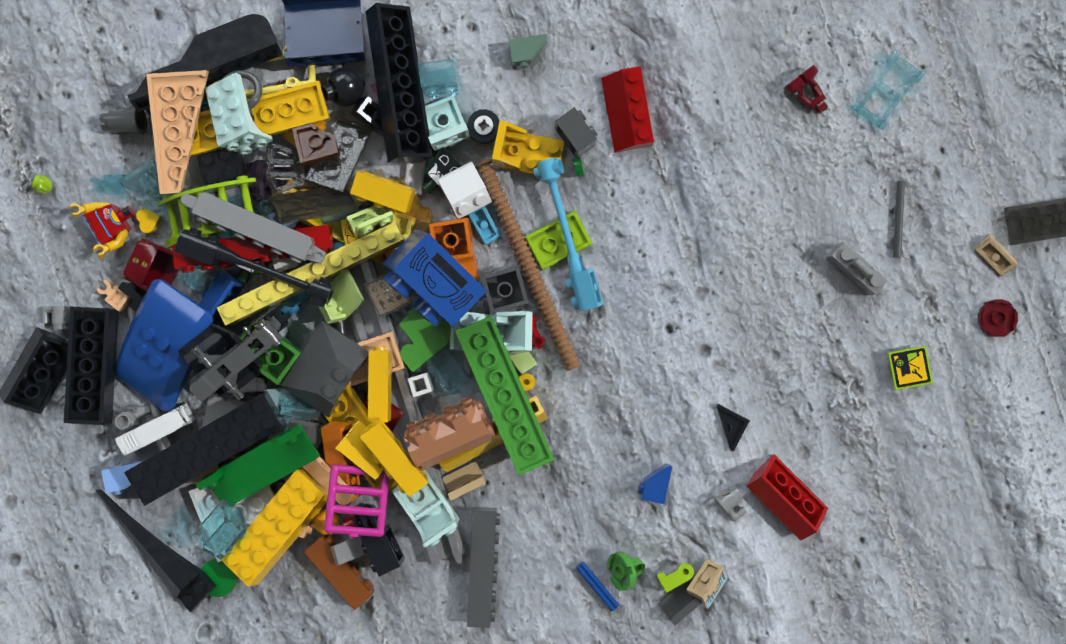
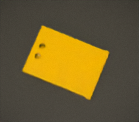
[335,420,385,480]

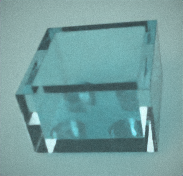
[418,58,463,98]
[198,499,247,560]

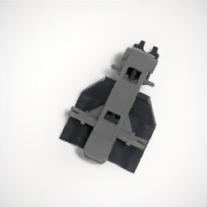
[178,302,291,401]

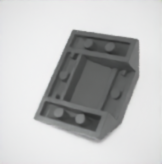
[281,320,369,417]

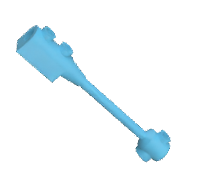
[534,158,604,311]

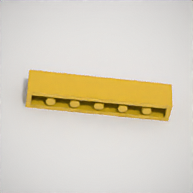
[439,396,548,472]

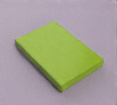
[525,211,593,271]

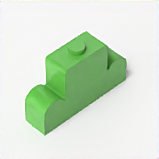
[399,308,451,372]

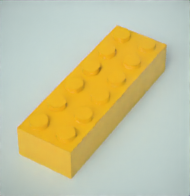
[221,469,328,587]

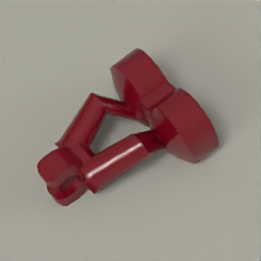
[783,65,828,113]

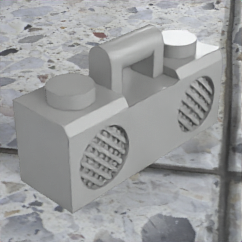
[826,242,888,295]

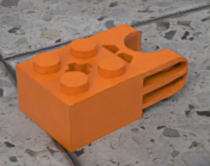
[429,218,479,282]

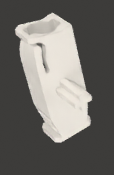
[115,403,195,455]

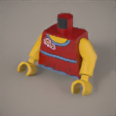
[69,202,135,259]

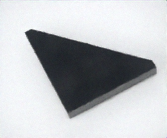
[716,403,750,452]

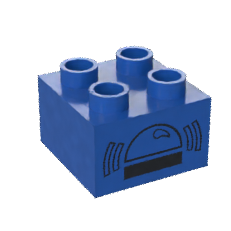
[383,230,487,327]

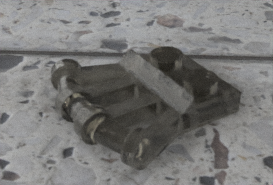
[263,142,321,197]

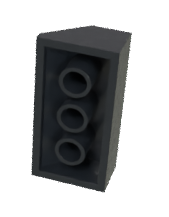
[0,327,68,414]

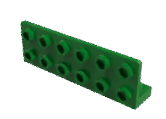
[196,423,320,509]

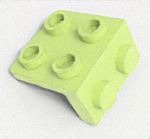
[346,206,394,239]
[318,269,364,324]

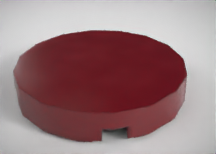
[978,299,1018,337]

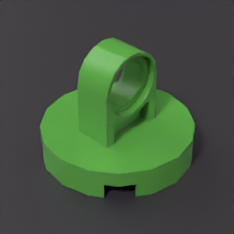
[607,551,645,591]

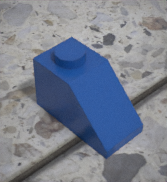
[637,463,673,504]

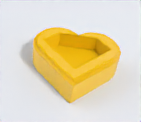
[136,209,162,234]

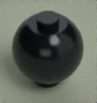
[321,67,365,107]

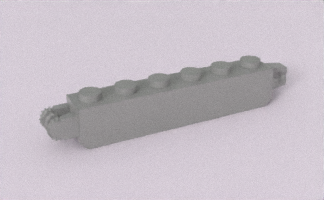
[180,192,326,264]

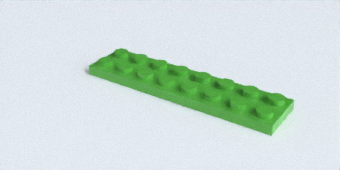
[455,315,555,476]

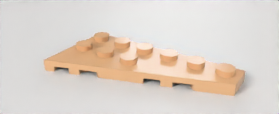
[146,70,209,194]

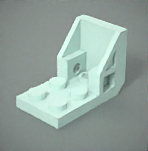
[450,311,532,355]

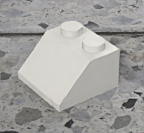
[437,161,492,219]

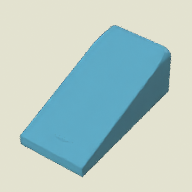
[468,206,501,245]

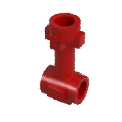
[532,313,545,349]

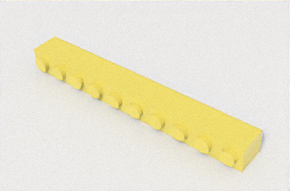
[217,222,405,326]

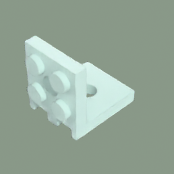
[425,95,471,153]

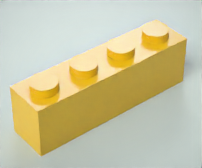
[360,417,428,497]

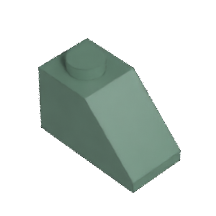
[509,34,548,69]

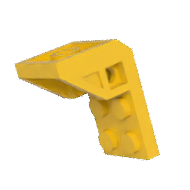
[492,120,564,175]

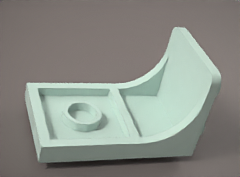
[205,73,273,155]
[392,469,460,548]

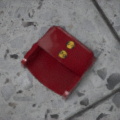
[123,238,178,290]

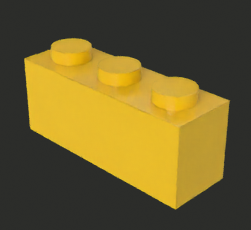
[350,170,416,215]

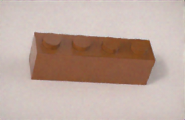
[304,535,375,610]

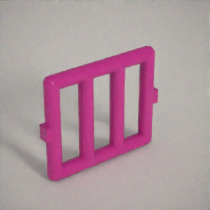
[324,464,389,537]

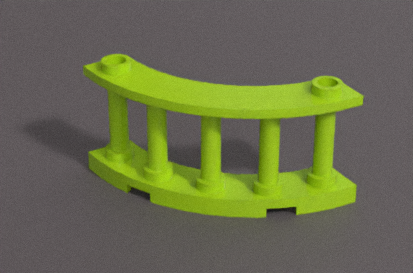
[157,176,264,248]

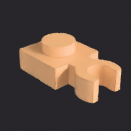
[97,280,131,312]

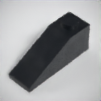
[350,96,384,137]

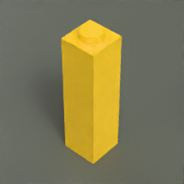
[368,346,392,422]

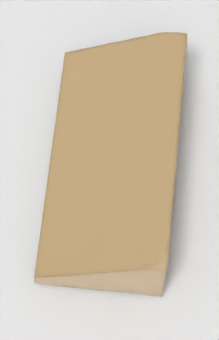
[974,234,1018,277]

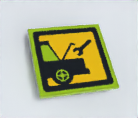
[888,346,933,390]

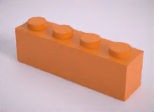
[321,421,361,503]

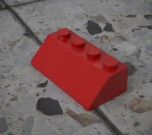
[601,66,654,153]
[746,454,828,541]

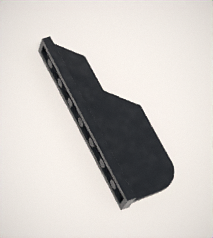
[128,14,283,112]

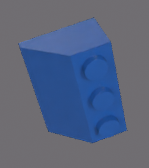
[199,271,246,325]

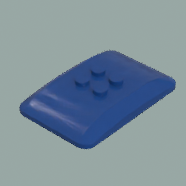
[115,279,213,411]

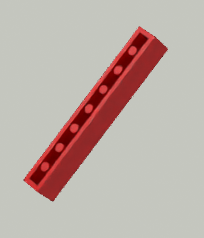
[172,225,335,273]

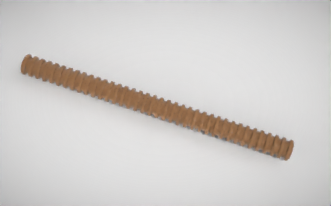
[475,159,581,371]

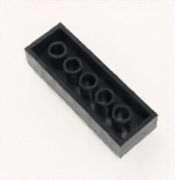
[64,306,119,425]

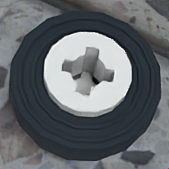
[467,109,500,144]

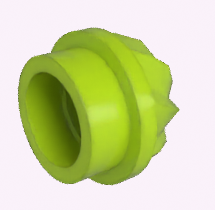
[31,174,53,193]

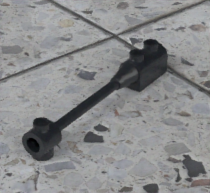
[174,227,335,307]

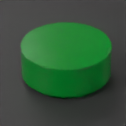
[573,157,584,177]

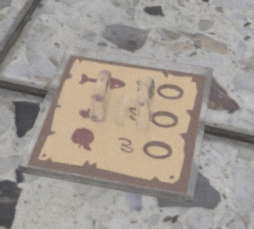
[363,272,414,319]

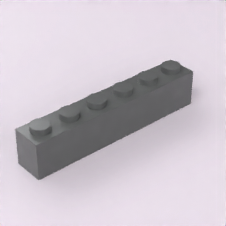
[467,507,500,628]

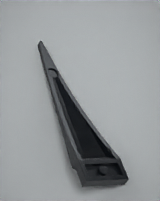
[96,489,217,612]

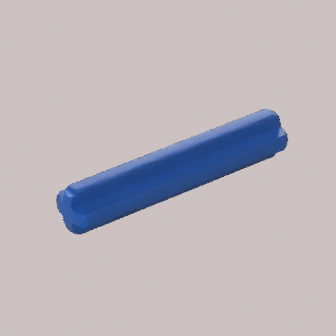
[576,562,619,611]

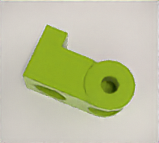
[656,563,694,593]

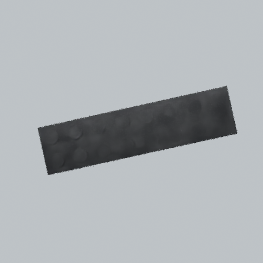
[365,3,433,163]
[124,391,287,506]

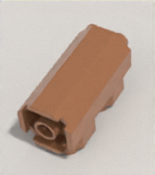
[404,397,495,471]

